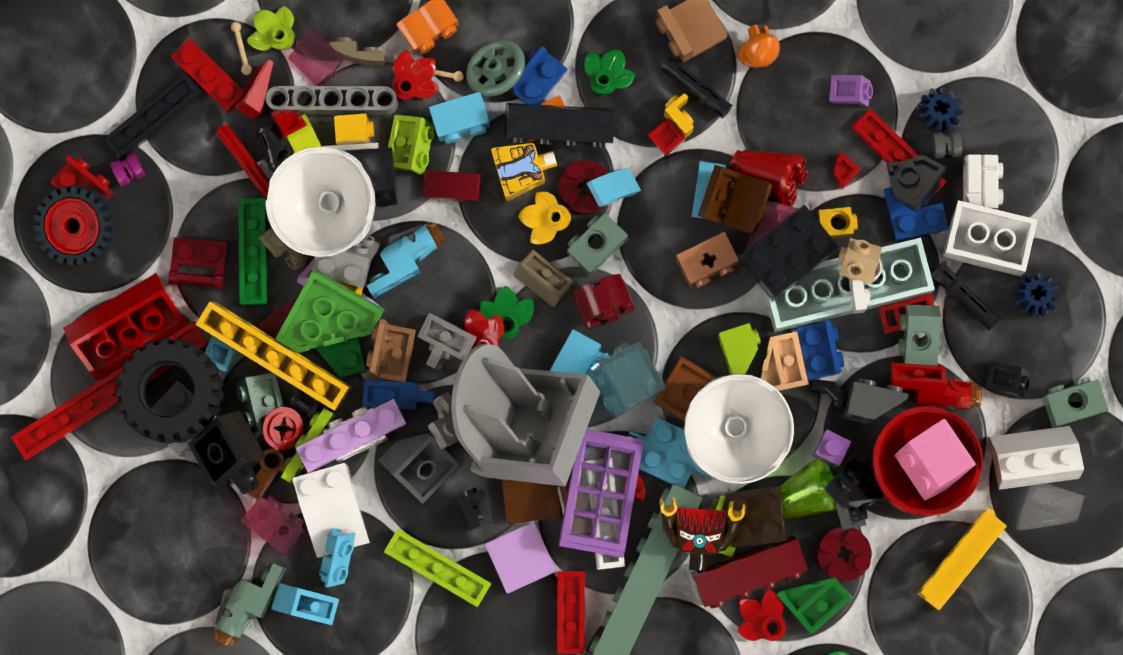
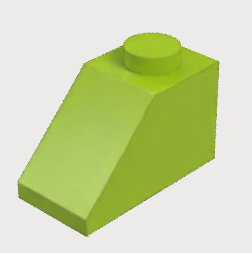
[718,323,761,375]

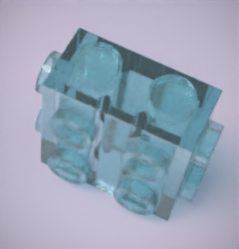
[587,341,666,417]

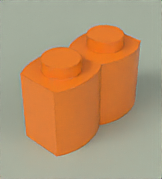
[396,0,459,54]

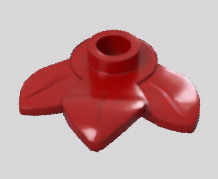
[392,50,440,100]
[463,309,504,351]
[737,590,786,641]

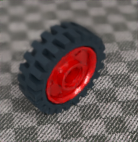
[33,185,117,265]

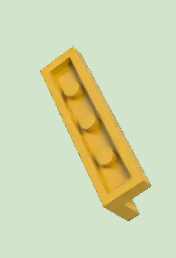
[917,508,1007,611]

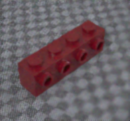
[691,535,808,608]

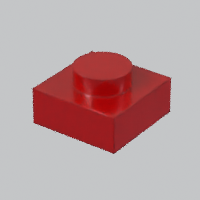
[648,118,686,157]

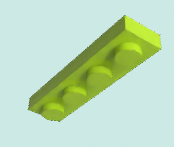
[384,529,491,607]

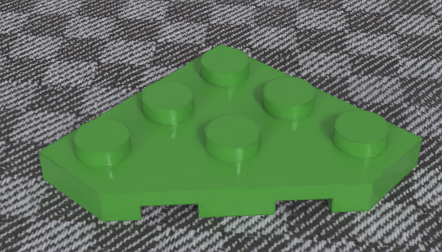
[275,269,385,353]

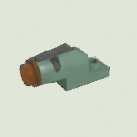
[213,563,286,647]

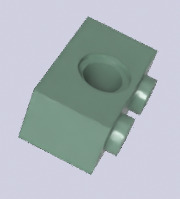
[567,213,628,276]
[898,305,942,365]
[1042,377,1109,428]

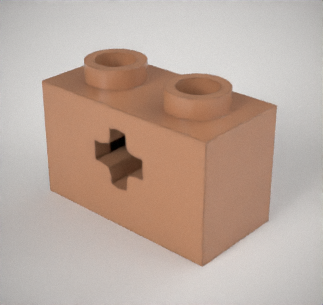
[676,232,739,288]

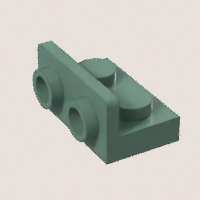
[236,373,285,434]

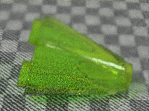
[781,458,837,519]

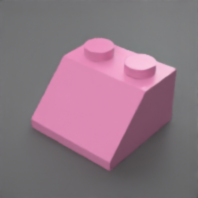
[894,419,976,501]

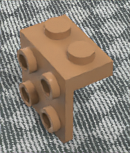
[655,0,727,63]
[366,319,416,382]

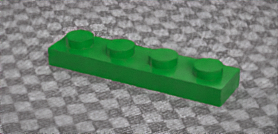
[238,198,268,306]

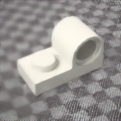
[848,260,882,314]

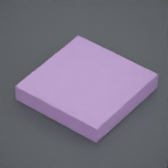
[485,522,557,594]

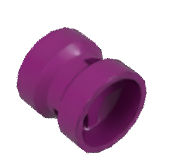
[110,152,146,187]

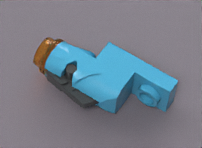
[367,222,446,298]

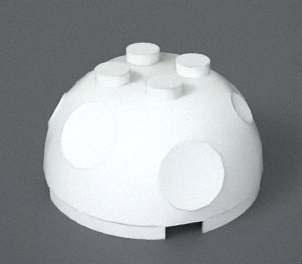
[266,147,376,257]
[684,374,794,484]

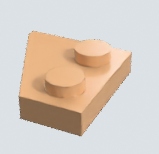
[760,332,809,391]

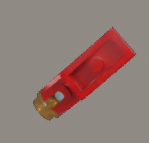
[890,362,982,410]

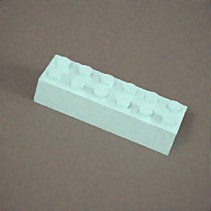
[764,238,935,333]

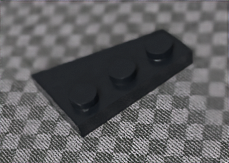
[824,458,887,509]

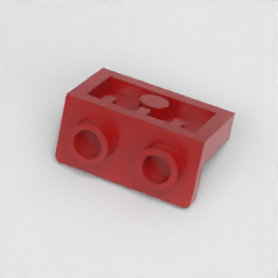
[51,155,113,201]

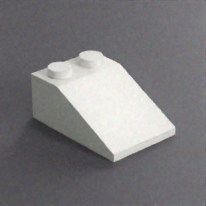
[292,463,370,558]

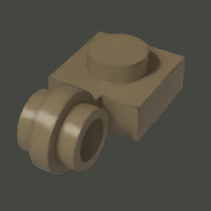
[259,227,308,270]

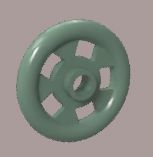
[466,40,525,97]

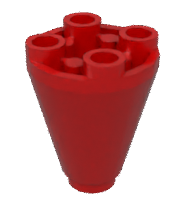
[730,150,808,207]

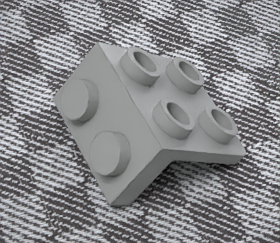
[311,235,380,288]

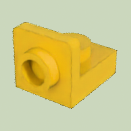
[664,93,694,138]

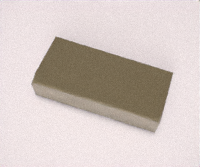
[513,250,574,307]

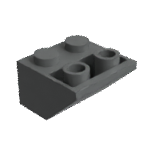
[842,379,908,425]

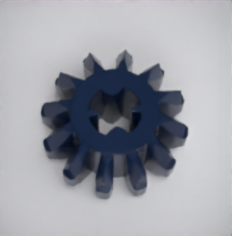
[917,87,963,132]
[1013,272,1060,318]

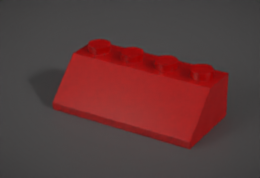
[63,273,188,381]

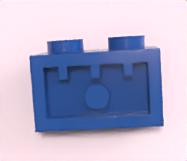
[510,46,568,105]
[796,319,844,381]

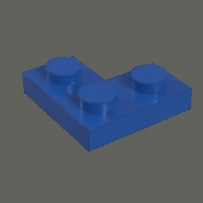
[883,187,949,242]

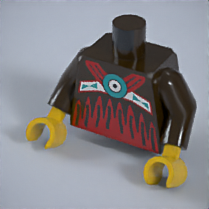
[659,497,745,571]

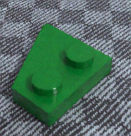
[315,337,367,378]
[777,577,853,634]

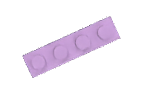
[296,399,406,473]

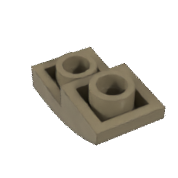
[329,37,385,67]

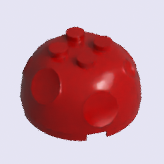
[873,406,983,516]

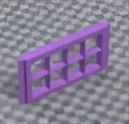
[559,429,643,558]

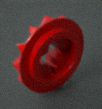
[261,406,303,450]

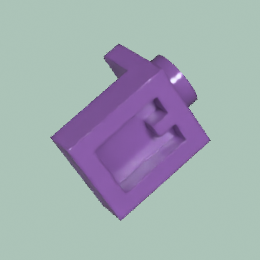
[829,75,873,107]

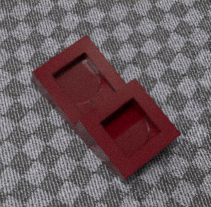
[422,171,482,202]

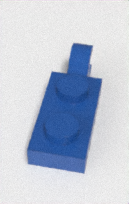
[362,380,437,411]

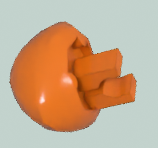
[737,25,780,68]

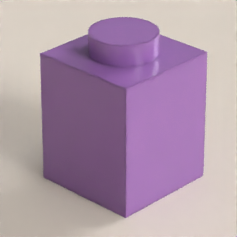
[812,430,851,468]

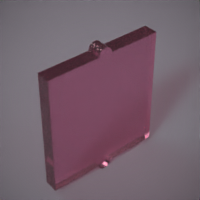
[288,27,344,86]

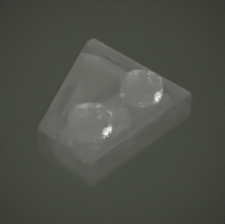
[1016,483,1085,531]

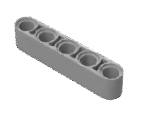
[265,86,398,115]

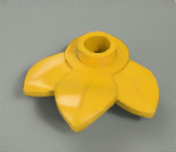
[518,192,571,245]

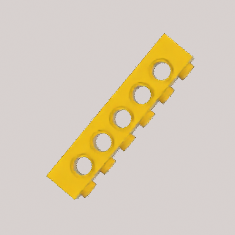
[196,302,352,410]

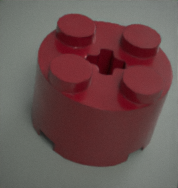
[572,274,636,330]

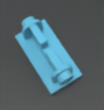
[319,528,356,587]

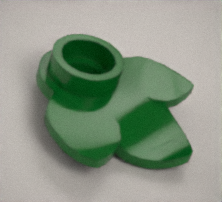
[584,50,635,96]
[480,286,534,339]

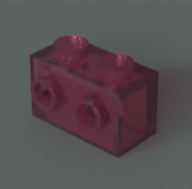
[241,496,306,556]

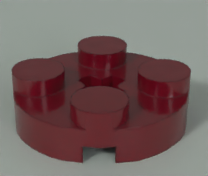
[559,160,608,215]
[817,527,872,582]

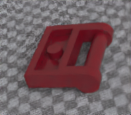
[168,237,228,290]

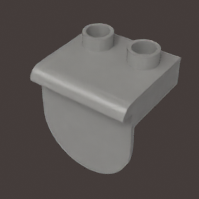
[451,344,600,486]

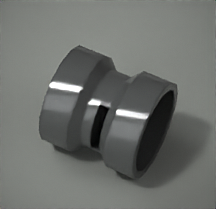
[931,130,962,159]

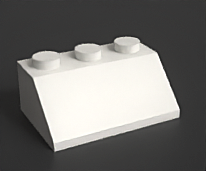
[942,200,1037,276]
[989,426,1084,490]

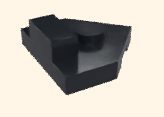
[886,155,947,213]

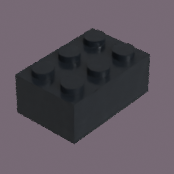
[739,204,839,302]

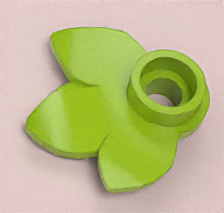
[247,6,295,51]

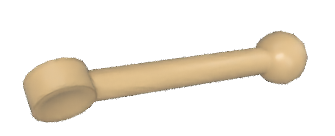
[231,22,252,76]
[434,70,464,83]

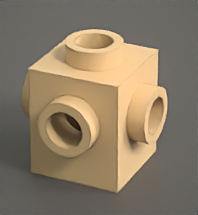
[837,238,882,284]

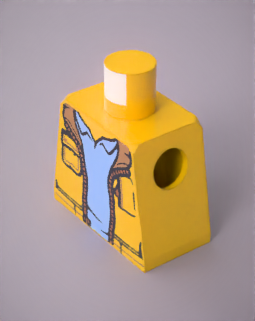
[491,143,557,201]

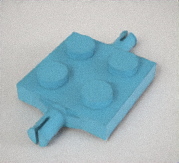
[627,418,711,489]

